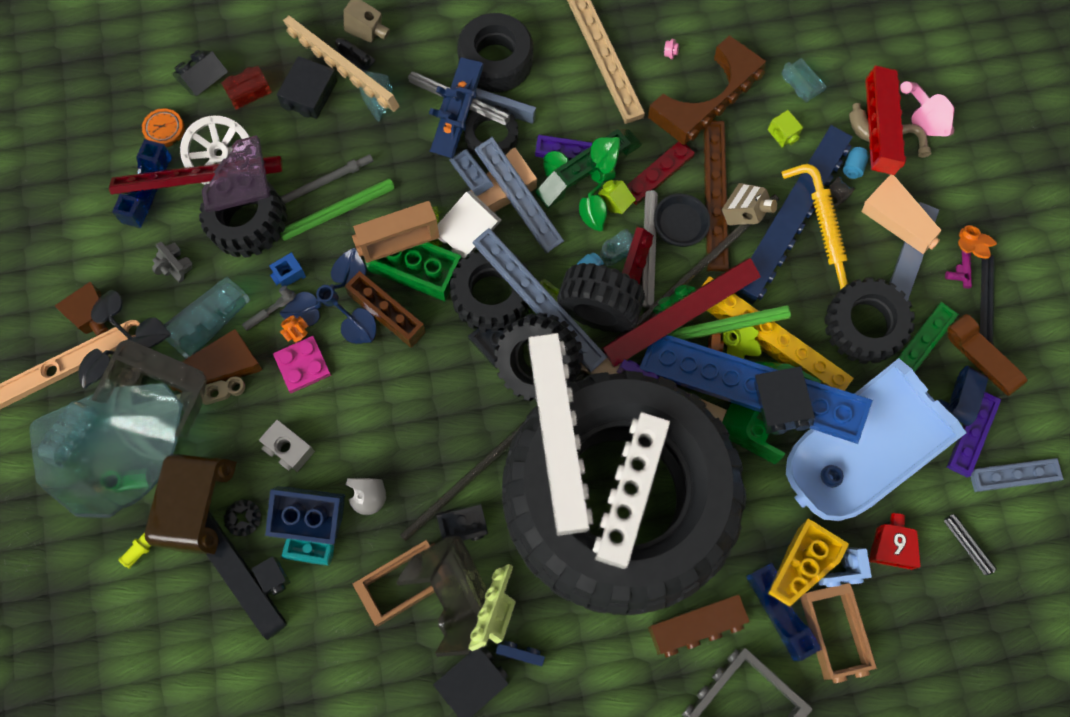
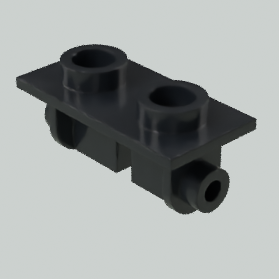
[335,38,376,73]

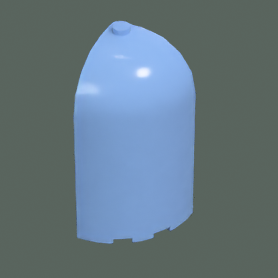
[786,358,966,521]

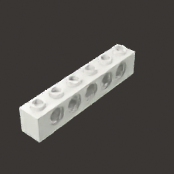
[593,412,670,569]

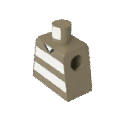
[722,183,777,225]

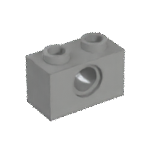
[259,420,315,472]

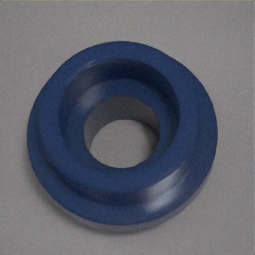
[821,465,844,488]

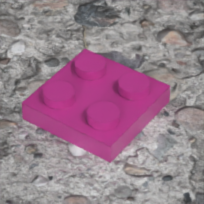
[273,336,331,393]

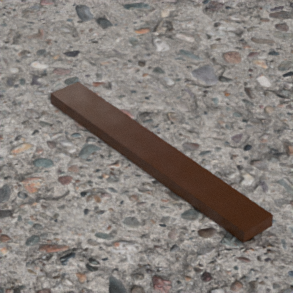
[703,121,729,272]

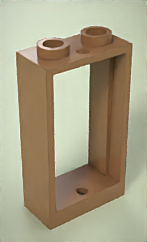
[352,201,440,263]
[353,540,452,627]
[800,583,877,683]

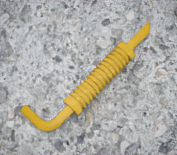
[782,164,848,289]

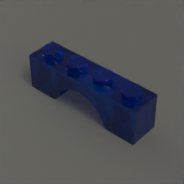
[112,139,172,228]
[746,563,822,661]

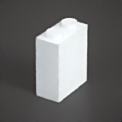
[438,191,501,259]

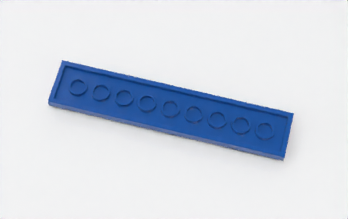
[640,335,873,444]

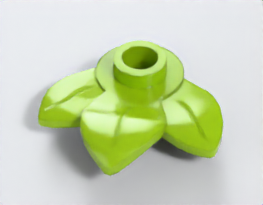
[723,326,762,359]

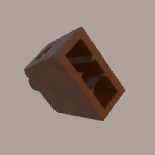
[55,282,109,336]

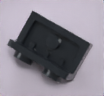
[436,502,488,546]

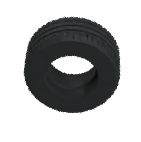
[457,13,533,92]

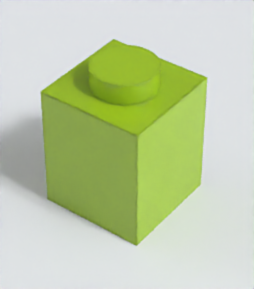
[598,180,636,214]

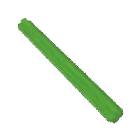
[280,179,395,241]
[667,305,791,340]

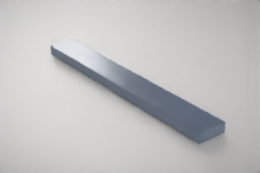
[472,228,607,373]

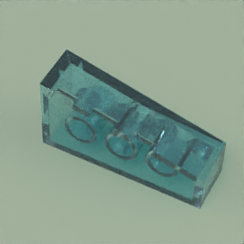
[164,277,250,359]

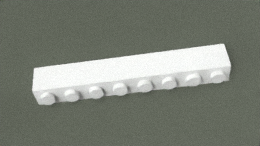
[529,334,593,536]

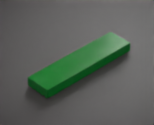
[895,302,959,373]

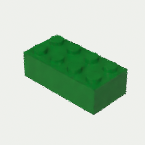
[365,242,462,301]

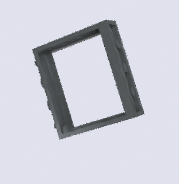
[681,648,812,717]

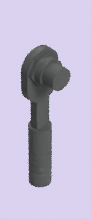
[242,286,296,331]

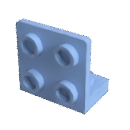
[818,547,871,587]

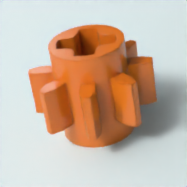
[280,315,308,342]

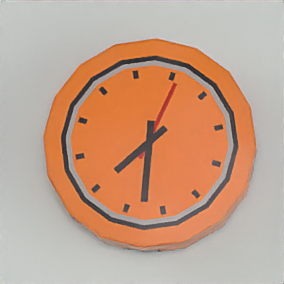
[142,108,185,148]

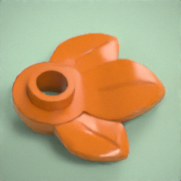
[958,225,997,258]

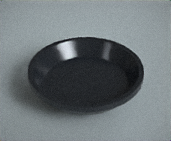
[654,194,710,247]

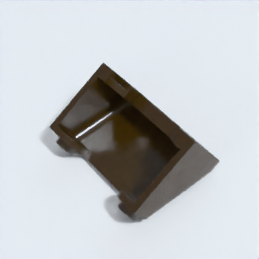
[145,454,237,555]

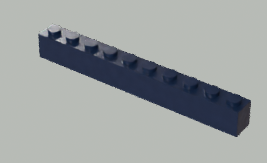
[734,125,853,305]

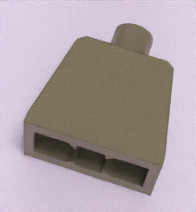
[344,0,390,42]

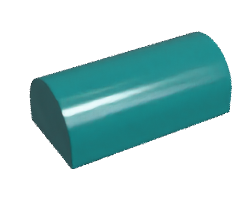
[282,539,334,566]

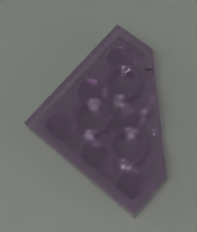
[202,135,270,213]

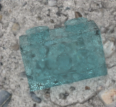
[781,58,826,102]

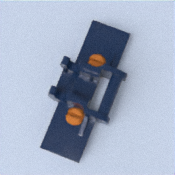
[429,57,484,159]

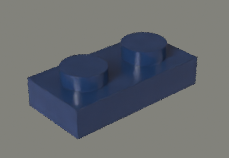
[496,641,545,667]

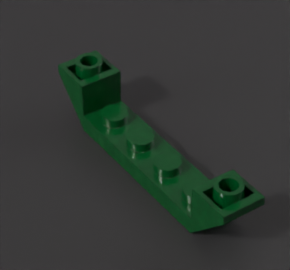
[535,129,642,208]

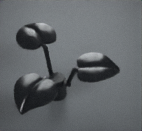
[78,290,172,389]

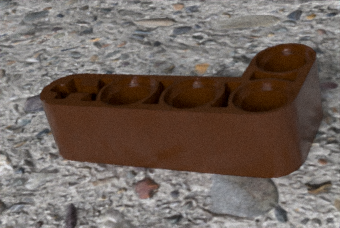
[947,314,1028,396]

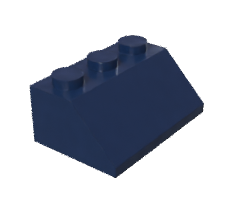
[265,486,345,545]

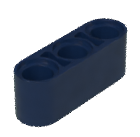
[947,366,988,426]

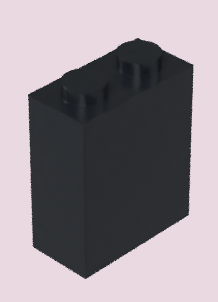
[277,56,338,119]
[754,366,815,435]
[433,647,509,717]

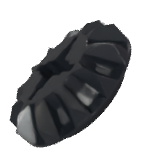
[223,499,261,536]

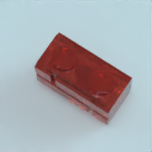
[221,66,272,110]

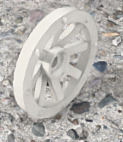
[180,116,254,186]

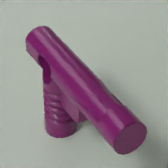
[945,249,972,289]

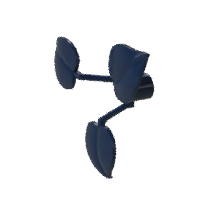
[280,248,377,344]

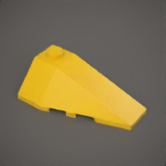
[769,519,849,607]

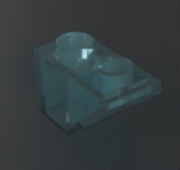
[359,71,392,121]

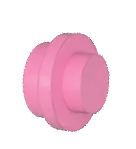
[665,39,679,59]

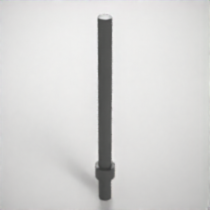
[281,154,373,204]

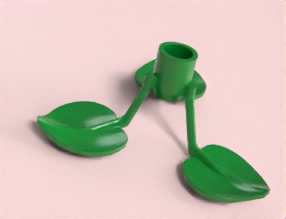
[543,137,620,231]

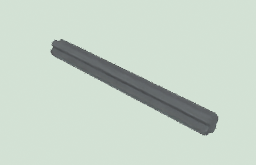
[408,71,510,125]

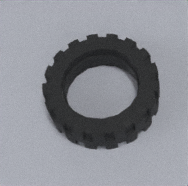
[464,105,518,157]

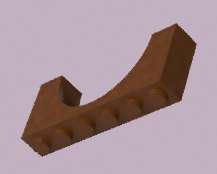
[648,35,766,145]

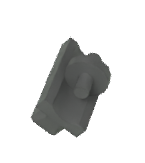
[152,242,192,283]

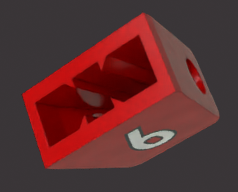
[869,513,920,570]

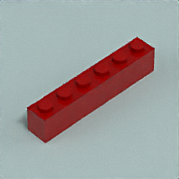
[866,65,906,175]

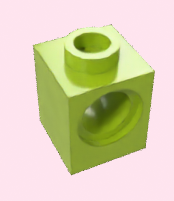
[768,110,803,148]

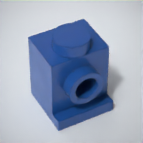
[269,253,306,287]

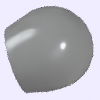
[346,478,386,515]

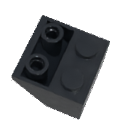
[172,50,228,96]

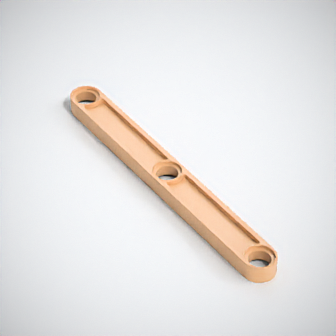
[0,320,140,409]

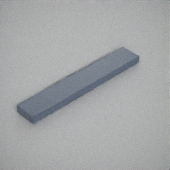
[475,137,564,253]
[889,202,939,301]

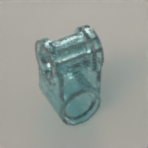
[599,229,634,266]

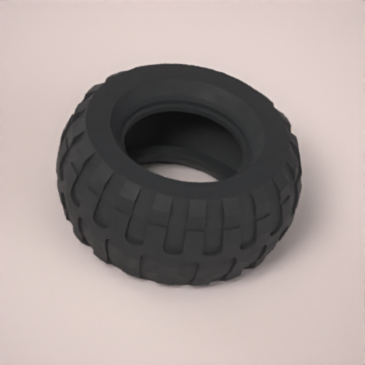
[502,371,746,615]

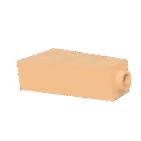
[470,148,537,212]
[862,175,941,254]

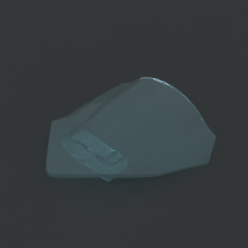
[29,383,183,518]

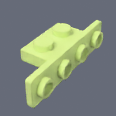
[468,564,516,651]

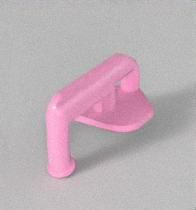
[900,81,955,136]

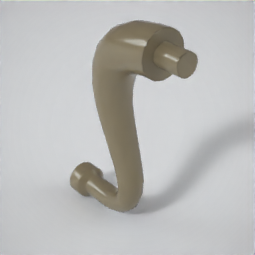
[849,103,931,157]

